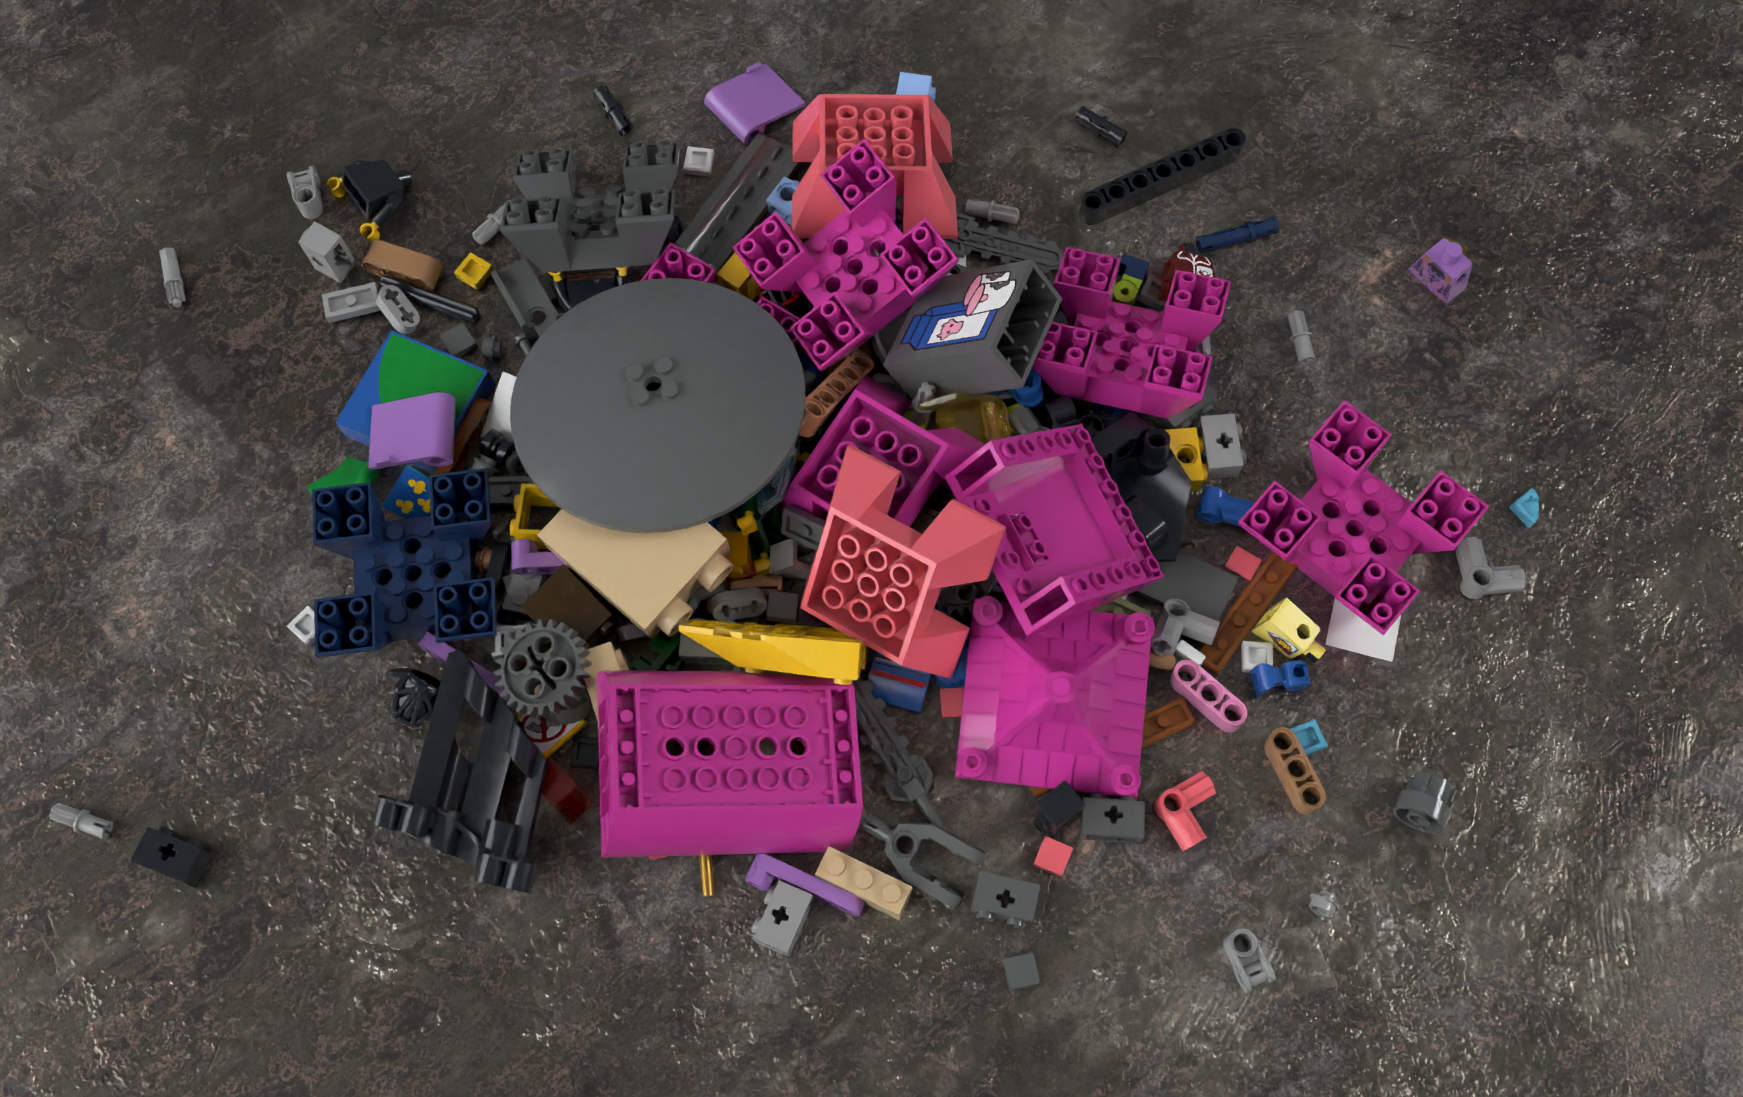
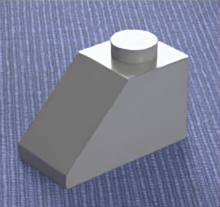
[769,539,816,580]

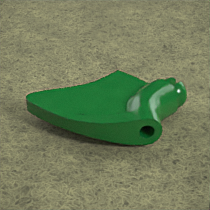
[307,456,383,495]

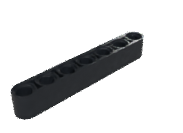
[1079,128,1246,225]

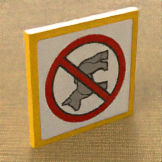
[517,713,586,759]

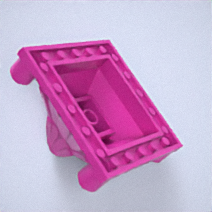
[955,596,1155,798]

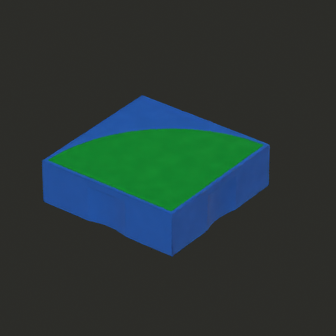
[335,330,495,474]

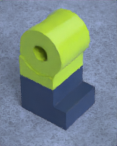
[1112,254,1150,306]

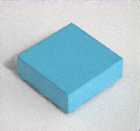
[1290,719,1328,756]

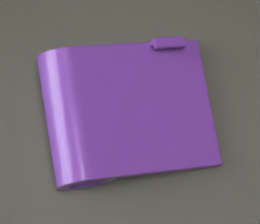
[704,62,805,146]
[369,392,456,470]

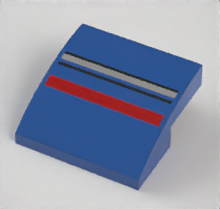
[868,651,931,714]

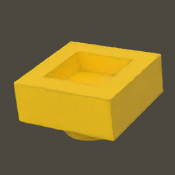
[454,252,494,290]

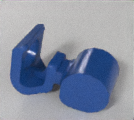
[1250,660,1311,698]

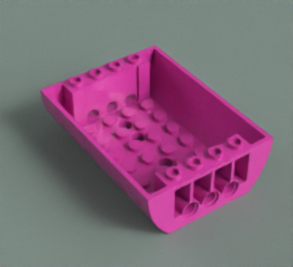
[597,670,863,858]

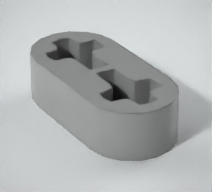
[376,285,420,334]
[710,587,767,621]

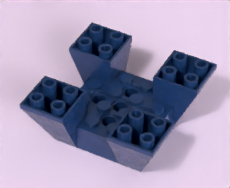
[312,468,498,658]

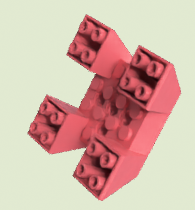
[792,94,958,239]
[800,445,1006,678]

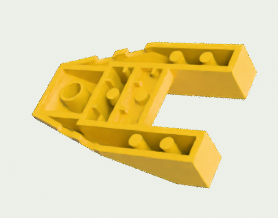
[679,619,868,685]

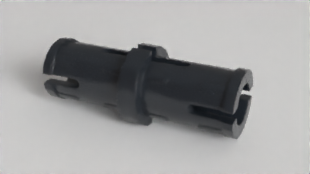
[593,85,634,136]
[1075,106,1128,147]

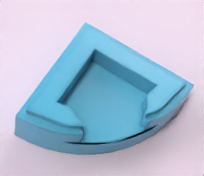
[1509,488,1539,528]

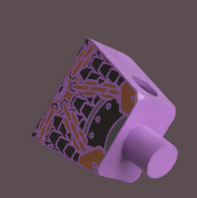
[1409,238,1472,305]

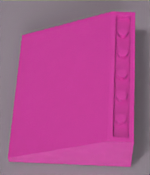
[945,424,1164,636]

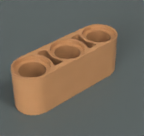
[362,240,444,291]
[1264,727,1326,815]

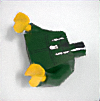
[728,493,786,576]

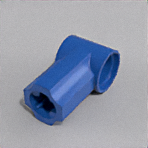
[1196,486,1254,526]

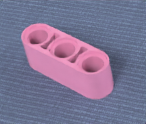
[1170,659,1247,733]

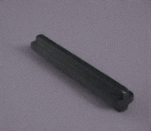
[378,275,480,323]

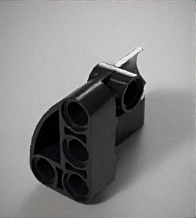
[1091,412,1192,562]

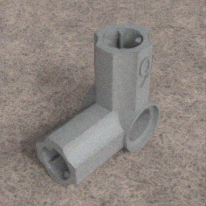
[1455,537,1526,600]
[1151,598,1220,657]

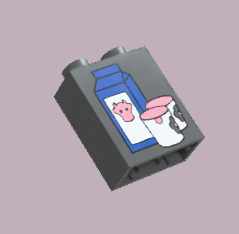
[883,259,1062,400]

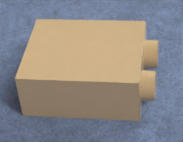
[537,509,734,639]

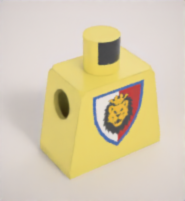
[1252,598,1326,663]

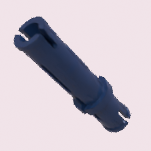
[1196,216,1279,254]

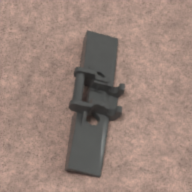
[491,258,565,356]

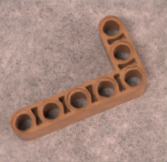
[795,341,874,437]

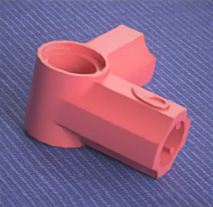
[1154,771,1216,851]

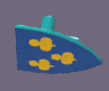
[382,465,431,519]

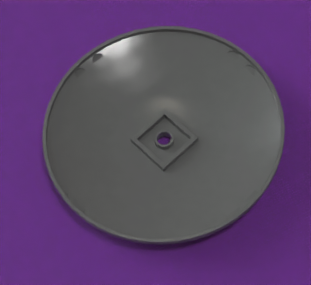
[510,278,806,533]

